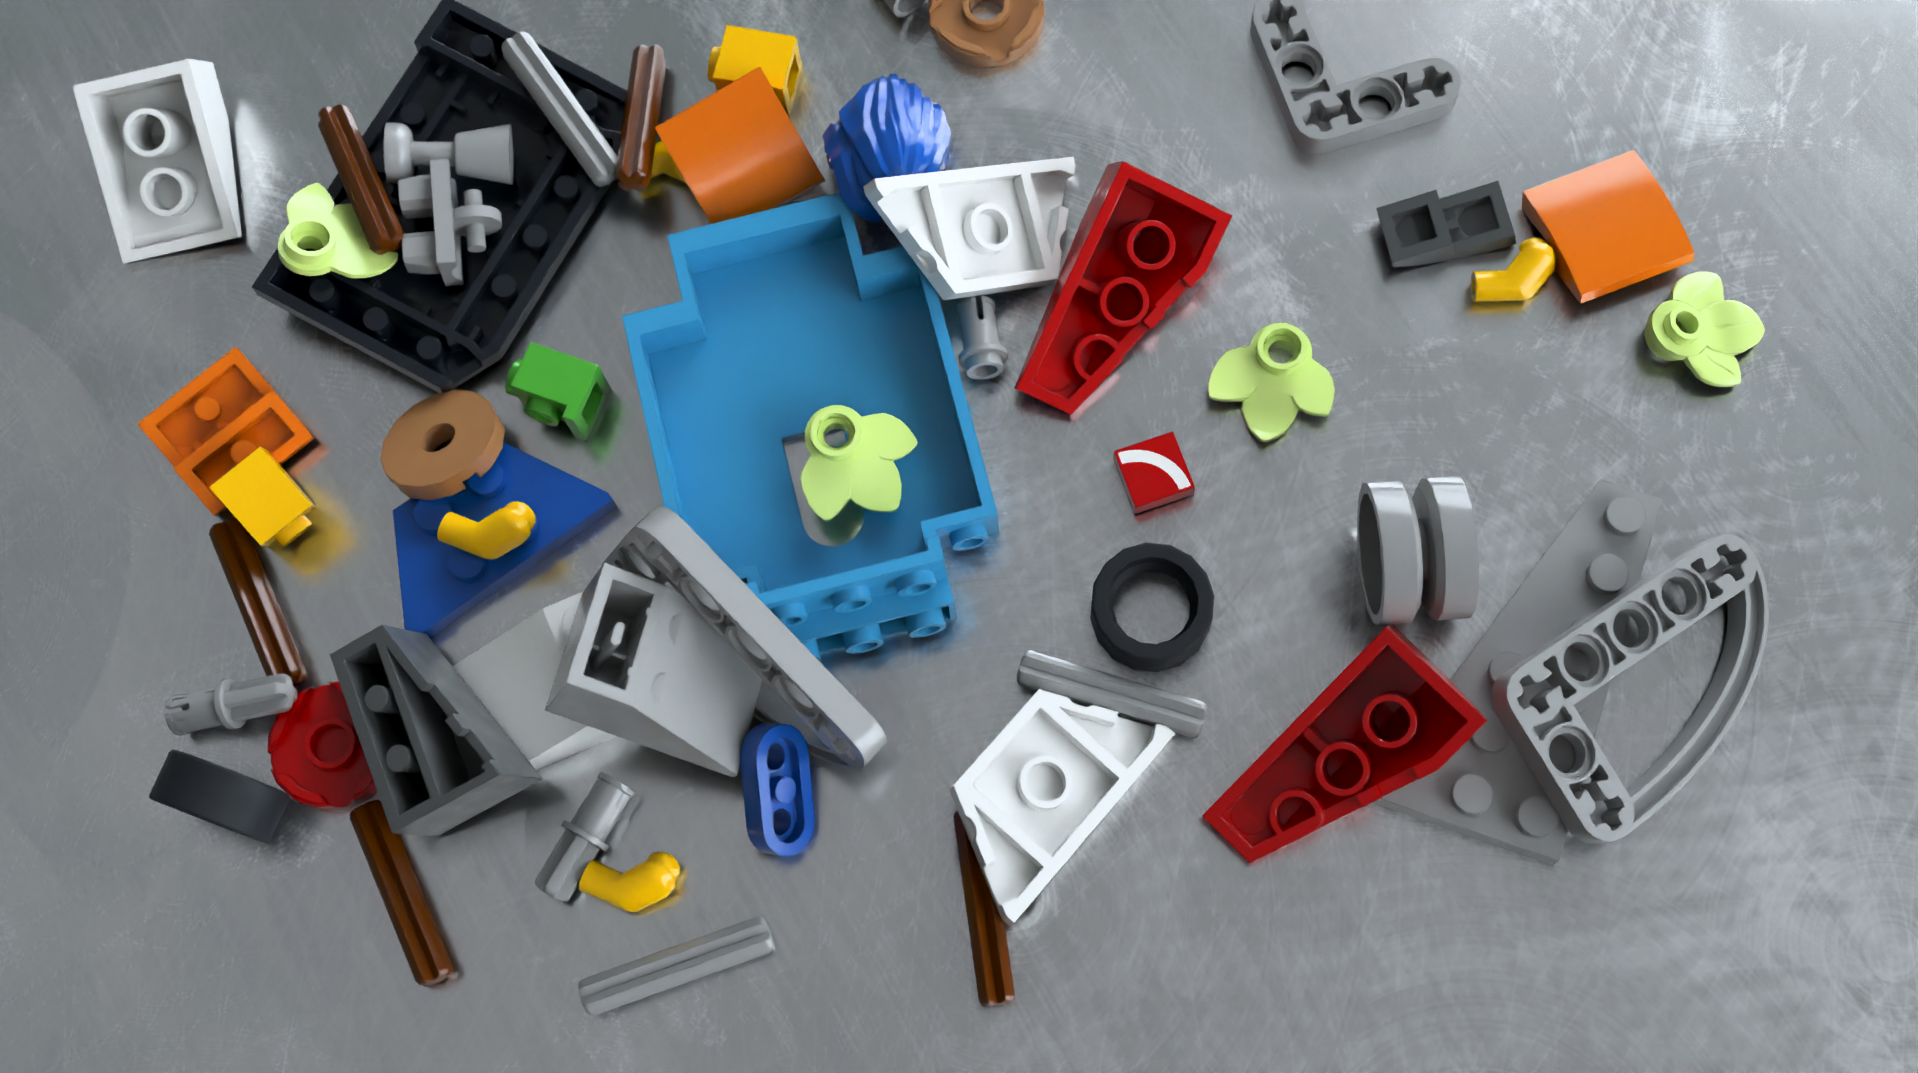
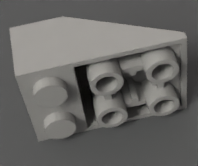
[545,562,762,778]

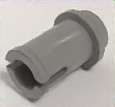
[956,296,1008,380]

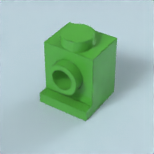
[505,342,611,442]

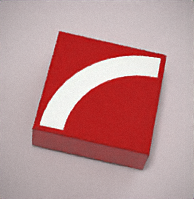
[1113,431,1195,514]

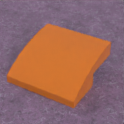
[655,66,825,224]
[1522,150,1695,304]
[137,347,315,517]

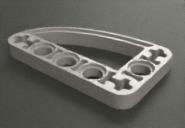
[602,505,887,770]
[1491,534,1769,844]

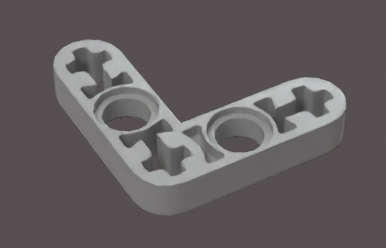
[1250,0,1462,154]

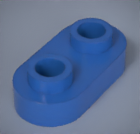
[740,723,815,856]

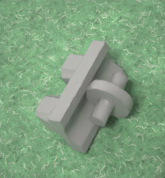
[398,159,502,286]

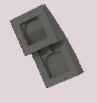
[1376,181,1516,267]

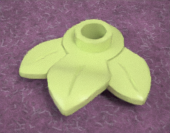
[278,183,398,279]
[1645,272,1765,387]
[1208,323,1335,442]
[801,405,918,522]

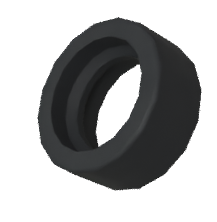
[1090,542,1214,672]
[149,750,290,844]

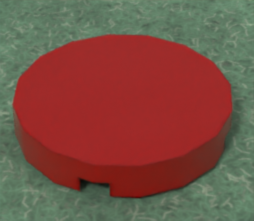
[267,681,377,811]

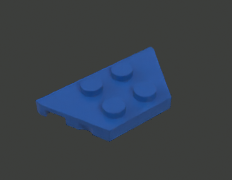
[393,442,618,638]

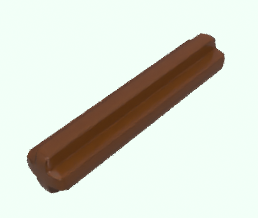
[615,44,667,191]
[318,104,404,255]
[209,517,307,686]
[350,800,453,987]
[953,811,1015,1007]

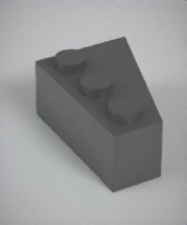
[330,625,543,836]

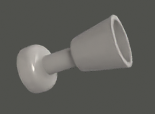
[384,123,514,185]

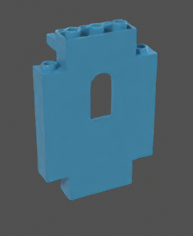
[622,192,999,661]

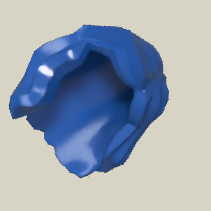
[822,74,951,223]

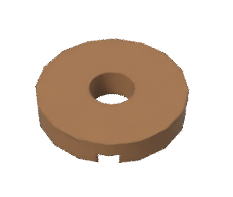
[929,0,1044,68]
[380,390,505,501]

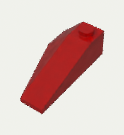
[1014,161,1233,415]
[1202,625,1488,863]

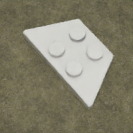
[863,157,1076,301]
[950,689,1175,926]

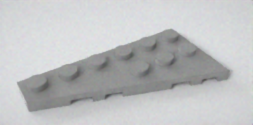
[1373,479,1663,865]

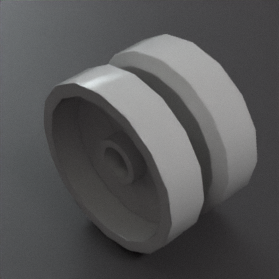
[1357,476,1479,625]

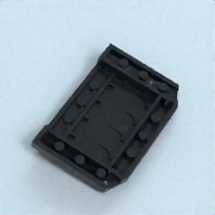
[252,0,627,393]

